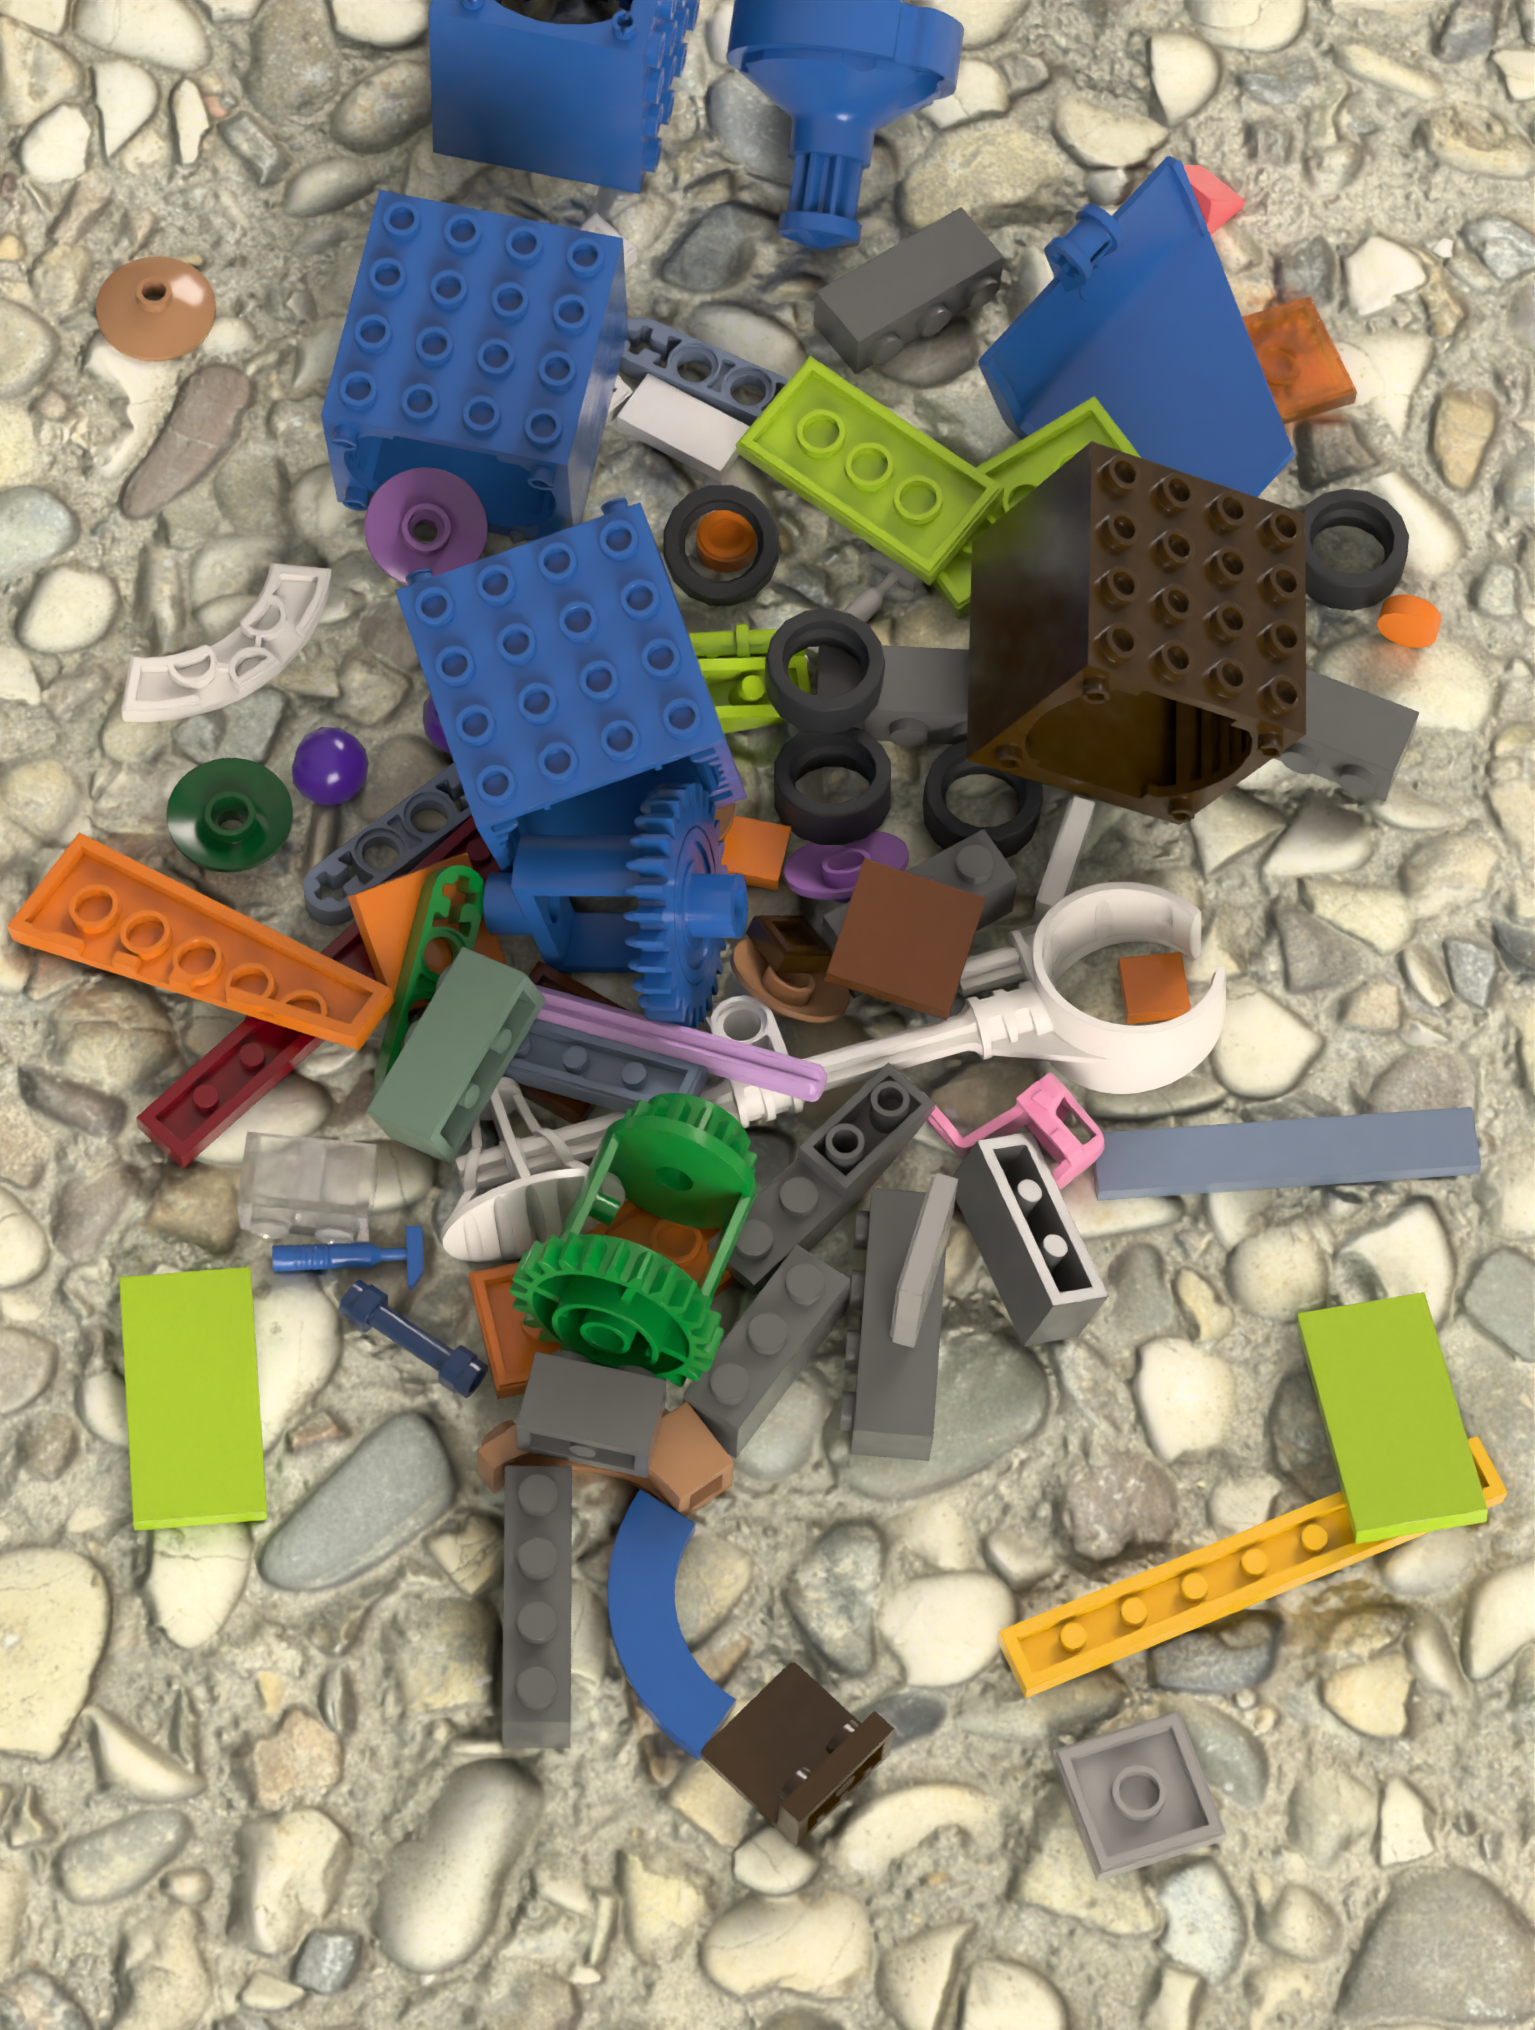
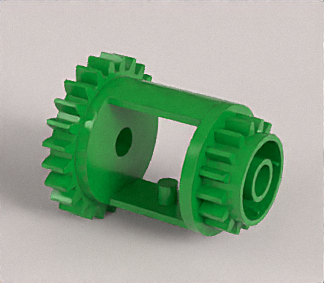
[509,1093,758,1387]

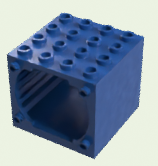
[428,0,700,194]
[321,190,628,541]
[395,498,747,872]

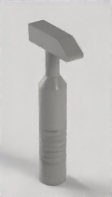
[805,552,923,666]

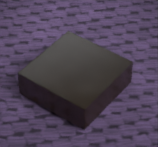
[746,915,833,973]

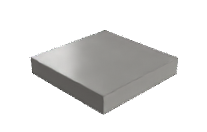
[890,1173,958,1348]
[1050,1710,1226,1882]

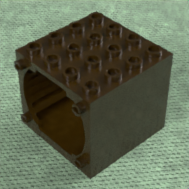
[966,441,1306,825]

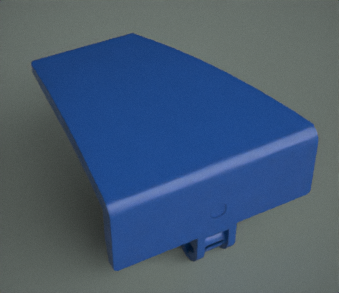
[978,156,1295,497]

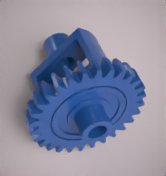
[483,783,748,1028]

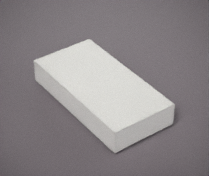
[616,373,750,483]
[1032,796,1095,926]

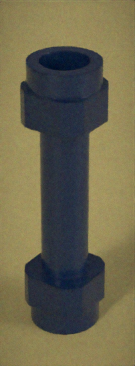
[338,1280,488,1398]

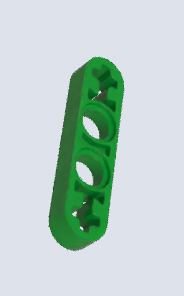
[374,865,485,1086]

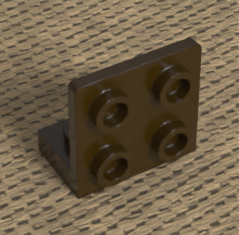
[701,1662,894,1848]

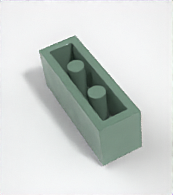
[366,947,546,1165]

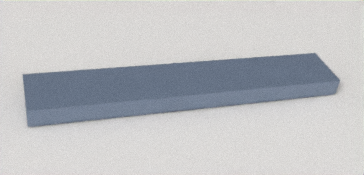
[1090,1107,1481,1201]

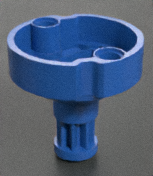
[726,0,964,251]

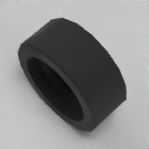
[663,485,779,606]
[1302,488,1409,611]
[764,608,885,734]
[774,728,891,845]
[922,740,1043,859]

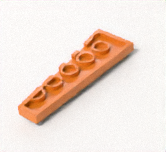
[7,833,395,1050]

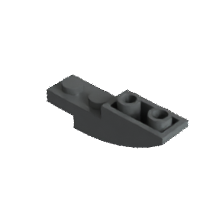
[707,1062,935,1295]

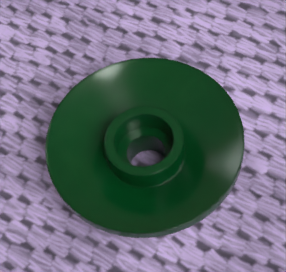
[166,758,293,873]

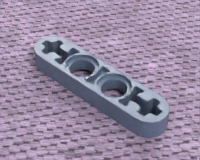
[619,317,790,426]
[303,763,472,926]

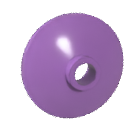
[365,468,488,586]
[784,831,909,903]

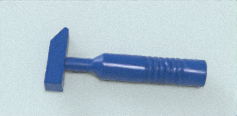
[272,1226,424,1290]

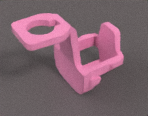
[921,1073,1105,1190]

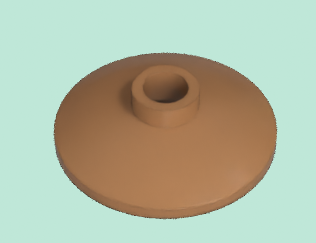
[96,256,216,361]
[730,937,850,1023]

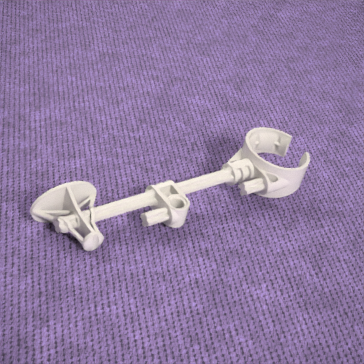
[440,882,1226,1262]

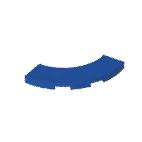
[608,1489,736,1761]

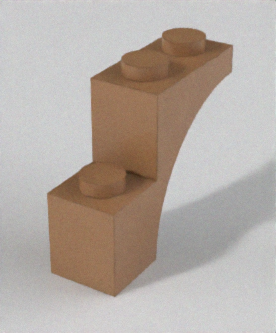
[477,1401,734,1517]

